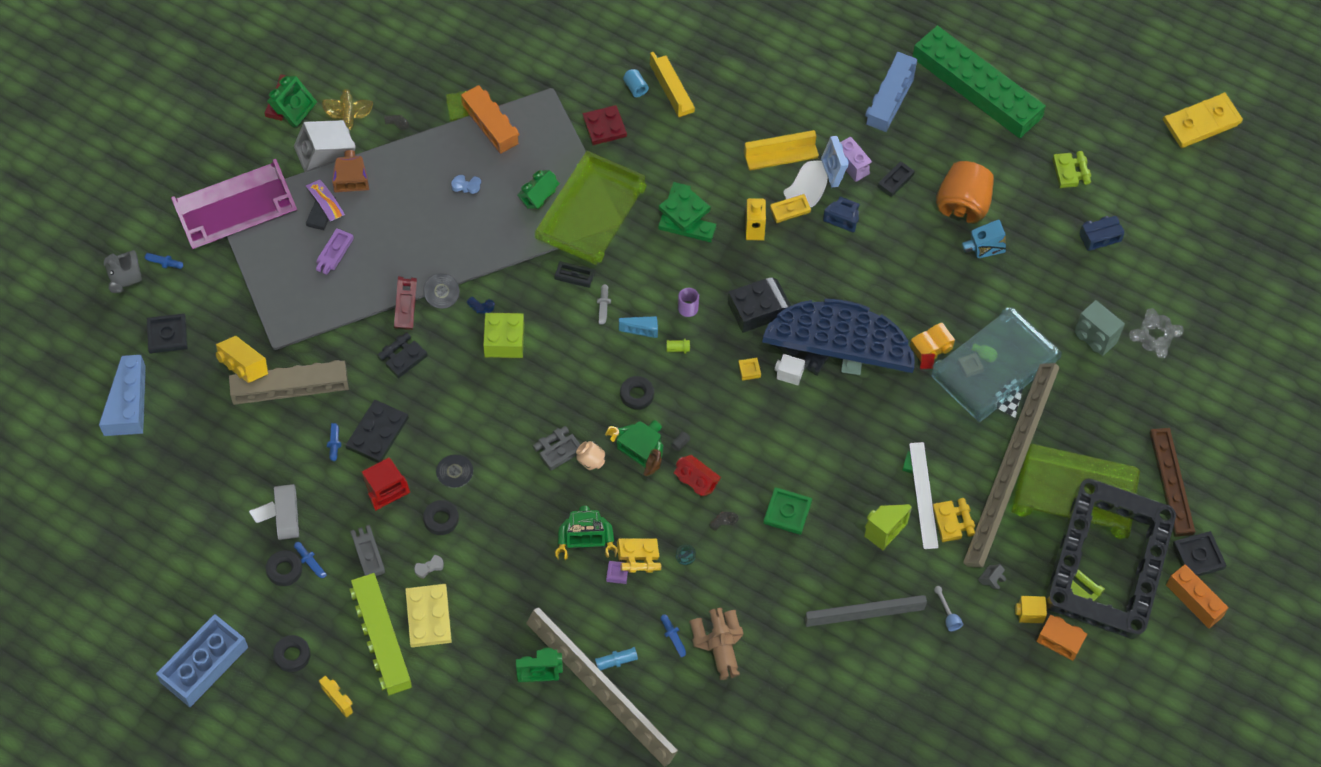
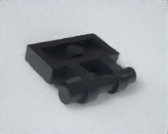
[377,332,427,379]

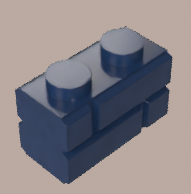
[1079,216,1125,251]

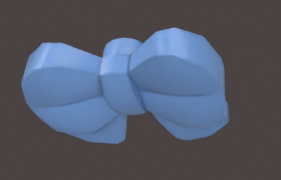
[451,175,481,194]

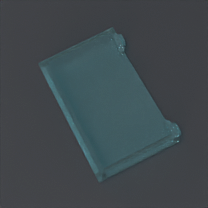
[932,307,1062,422]

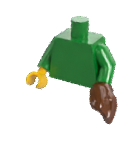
[605,420,663,476]

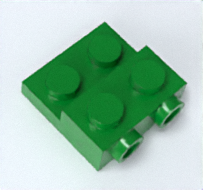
[267,76,317,127]
[516,648,563,682]

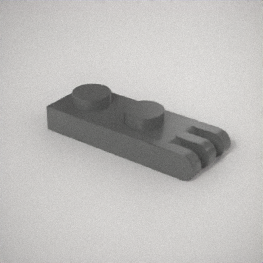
[350,525,385,576]

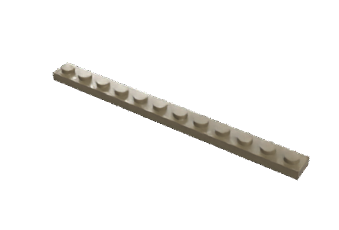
[963,363,1059,567]

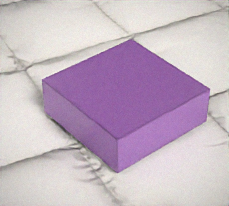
[606,561,628,584]

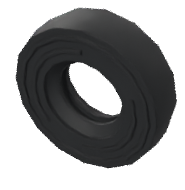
[620,376,654,410]
[423,500,459,535]
[266,550,302,586]
[273,635,310,672]

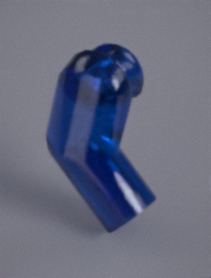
[467,296,495,313]

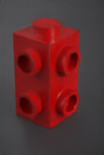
[674,455,721,496]

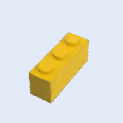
[216,336,268,383]

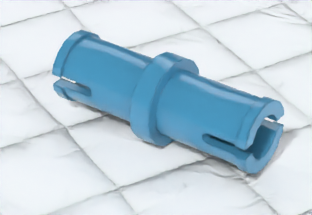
[595,647,638,671]

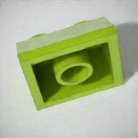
[864,504,912,551]

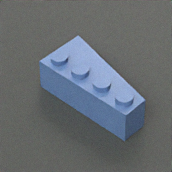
[865,52,917,132]
[99,355,146,436]

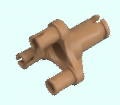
[689,608,744,680]

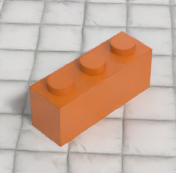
[1166,564,1229,629]

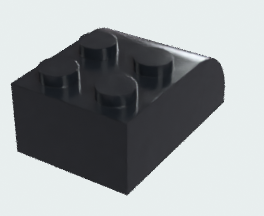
[728,278,791,333]

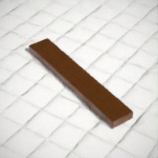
[1150,428,1195,537]

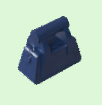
[823,196,860,232]

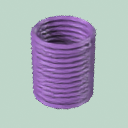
[678,288,699,317]

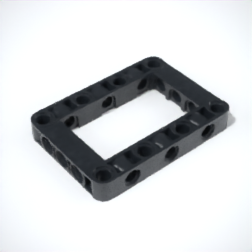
[1046,478,1176,639]

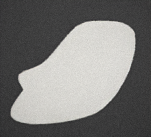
[784,161,828,208]

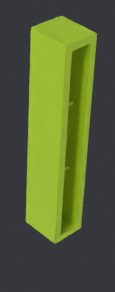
[349,573,412,696]

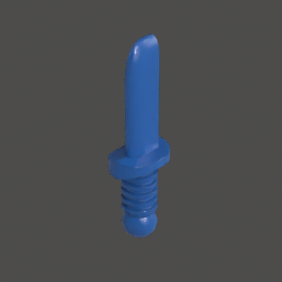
[144,253,183,269]
[327,423,342,461]
[294,542,327,578]
[660,615,686,657]

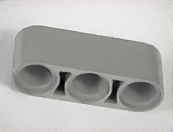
[274,484,299,540]

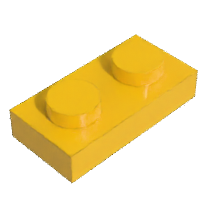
[770,194,811,223]
[319,676,353,718]

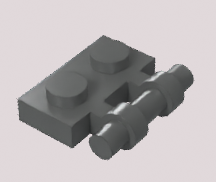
[532,426,580,471]

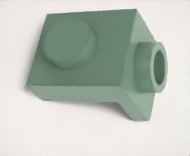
[841,359,862,375]

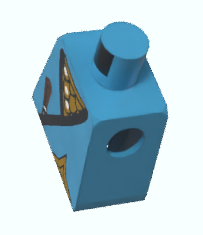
[962,220,1006,258]

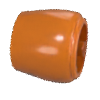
[936,161,994,224]

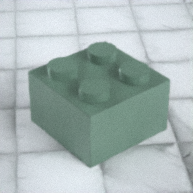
[1074,300,1125,356]

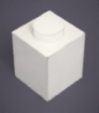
[775,354,805,385]

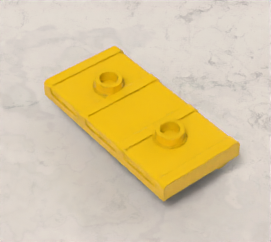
[1162,92,1243,148]

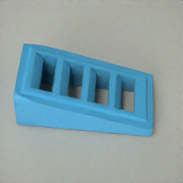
[619,317,658,338]

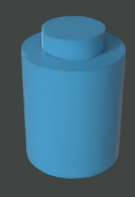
[623,69,649,97]

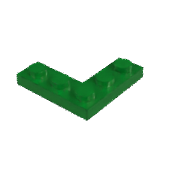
[658,182,716,243]

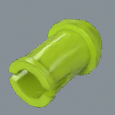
[667,338,690,353]

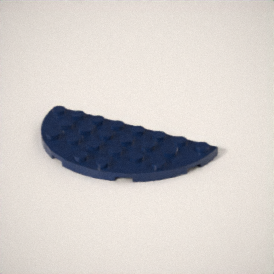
[762,299,915,373]

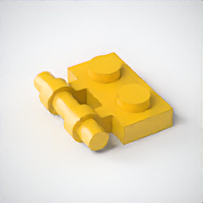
[933,498,975,542]
[617,539,661,573]

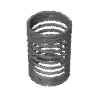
[671,432,690,451]

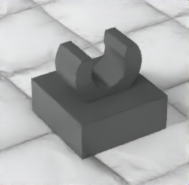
[978,564,1006,589]

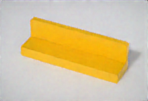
[650,52,695,118]
[744,130,819,170]

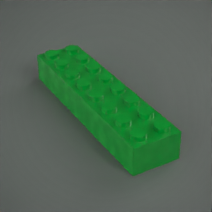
[912,25,1046,139]

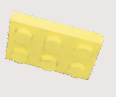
[406,584,452,647]

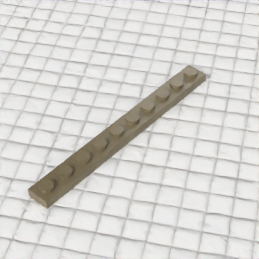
[526,608,678,767]

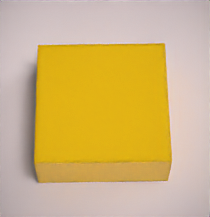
[738,358,761,381]

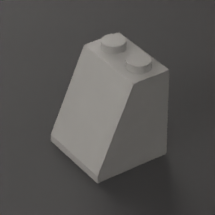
[294,120,355,172]

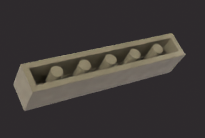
[229,360,349,405]

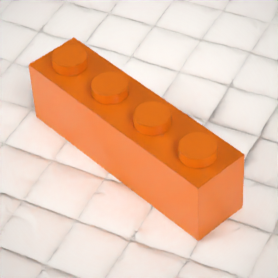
[461,85,519,154]

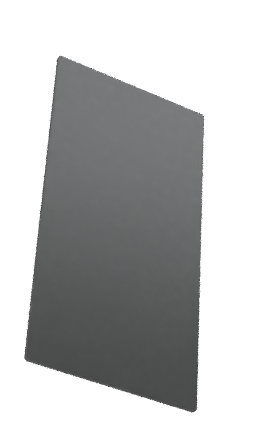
[227,88,622,350]

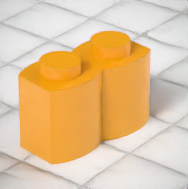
[909,323,955,361]

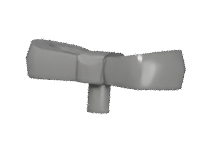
[414,555,444,579]

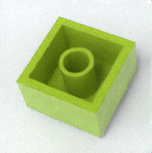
[484,313,524,358]

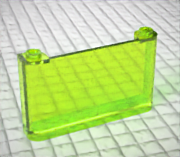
[535,151,647,264]
[1011,444,1140,539]

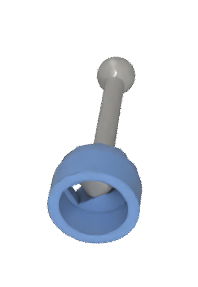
[934,586,963,631]

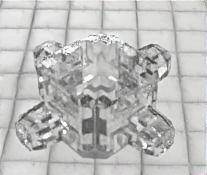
[1129,308,1184,358]

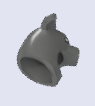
[104,250,142,293]

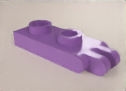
[316,229,354,275]

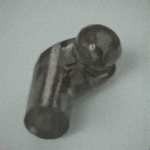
[384,115,409,130]
[709,512,739,531]

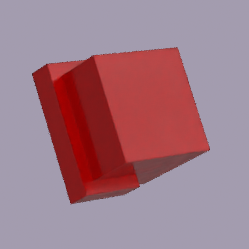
[362,457,410,511]

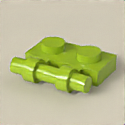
[1052,151,1091,188]

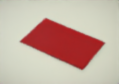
[920,354,935,369]

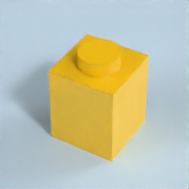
[1015,596,1047,623]

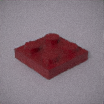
[582,105,627,145]

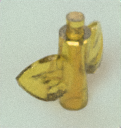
[322,89,373,130]

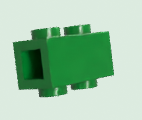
[517,170,560,209]

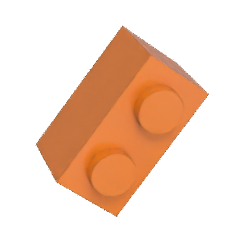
[1037,615,1087,661]

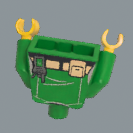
[555,506,618,560]

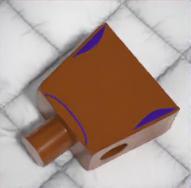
[332,150,369,192]

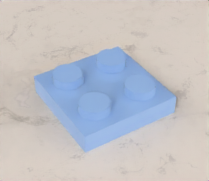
[821,136,848,188]

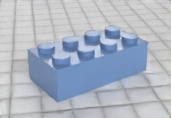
[156,614,248,707]

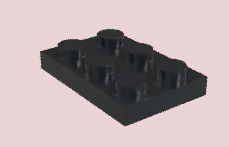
[346,399,409,463]

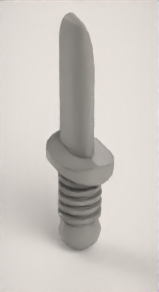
[597,284,611,324]

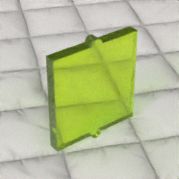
[446,91,470,121]

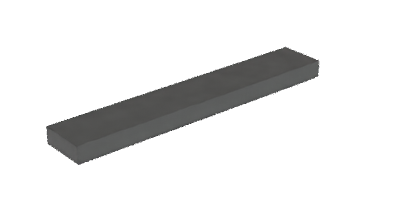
[805,595,927,627]

